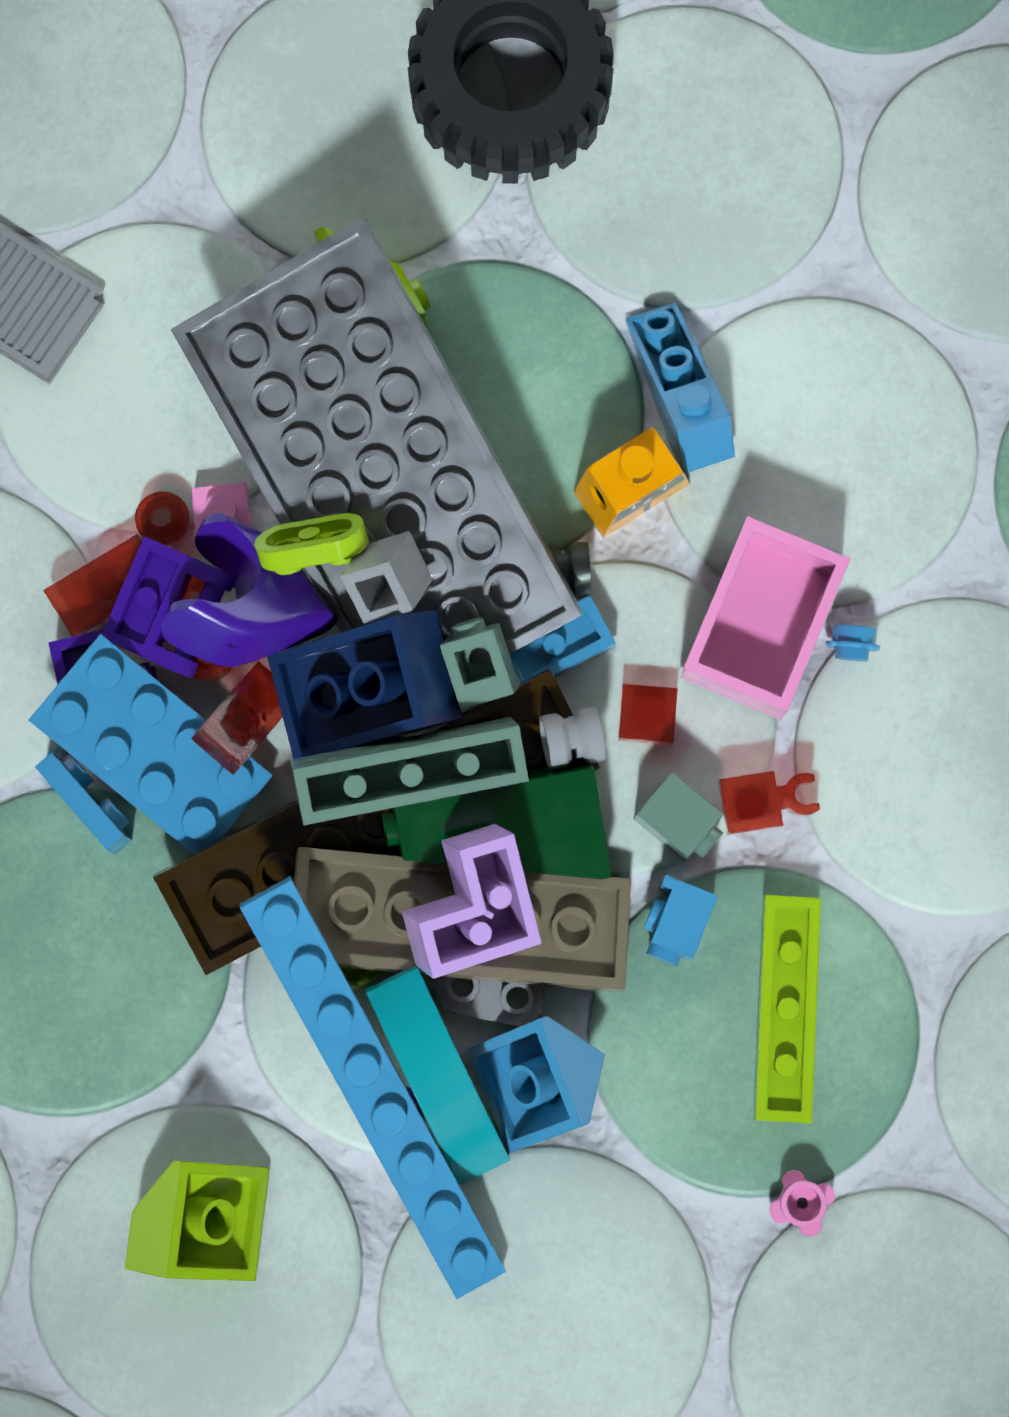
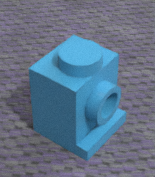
[644,875,718,966]

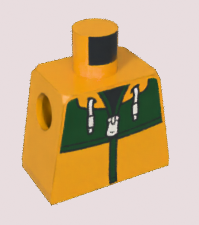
[574,427,690,538]

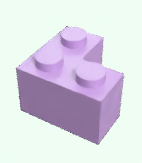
[402,824,542,979]

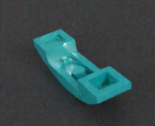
[365,965,510,1185]

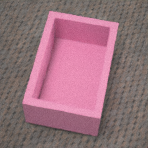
[680,516,851,720]

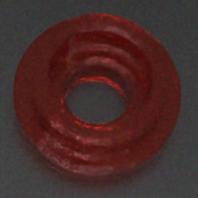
[135,491,190,546]

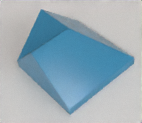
[467,1016,605,1154]

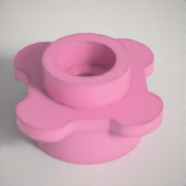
[769,1170,835,1236]

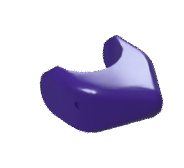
[160,513,337,667]

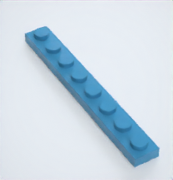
[239,877,506,1299]

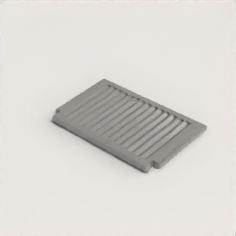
[0,222,104,385]

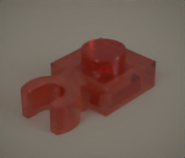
[718,771,820,836]

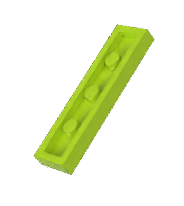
[754,895,821,1124]

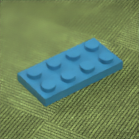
[28,634,273,854]

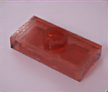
[43,534,142,636]
[191,661,283,775]

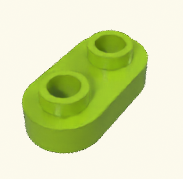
[254,513,369,575]

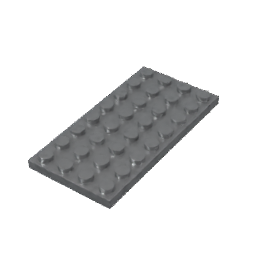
[170,218,583,666]

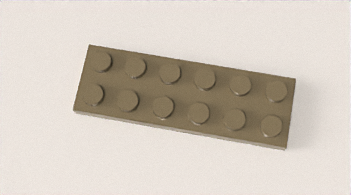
[294,847,631,992]

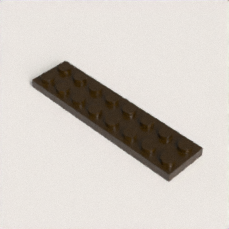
[153,668,600,975]

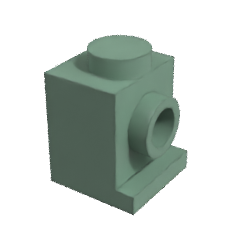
[440,617,521,710]

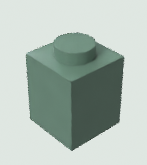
[634,772,724,862]

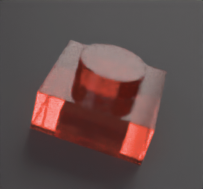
[618,684,678,745]

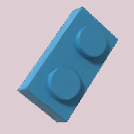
[509,595,616,682]
[35,752,132,855]

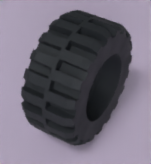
[407,0,614,184]

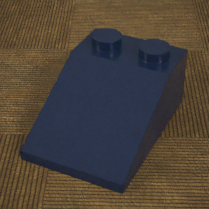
[267,610,463,759]

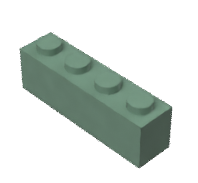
[290,717,529,825]

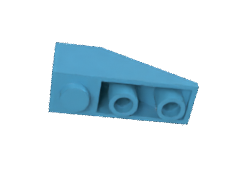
[626,302,735,474]

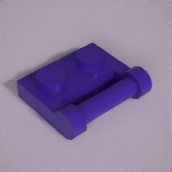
[101,537,237,679]

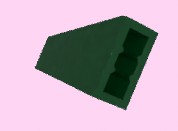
[382,760,612,880]

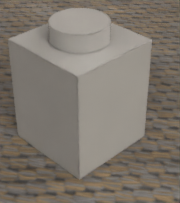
[340,531,433,625]

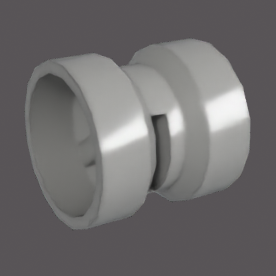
[539,706,606,771]

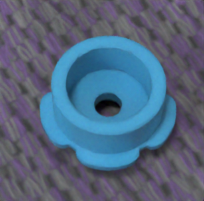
[826,625,880,662]

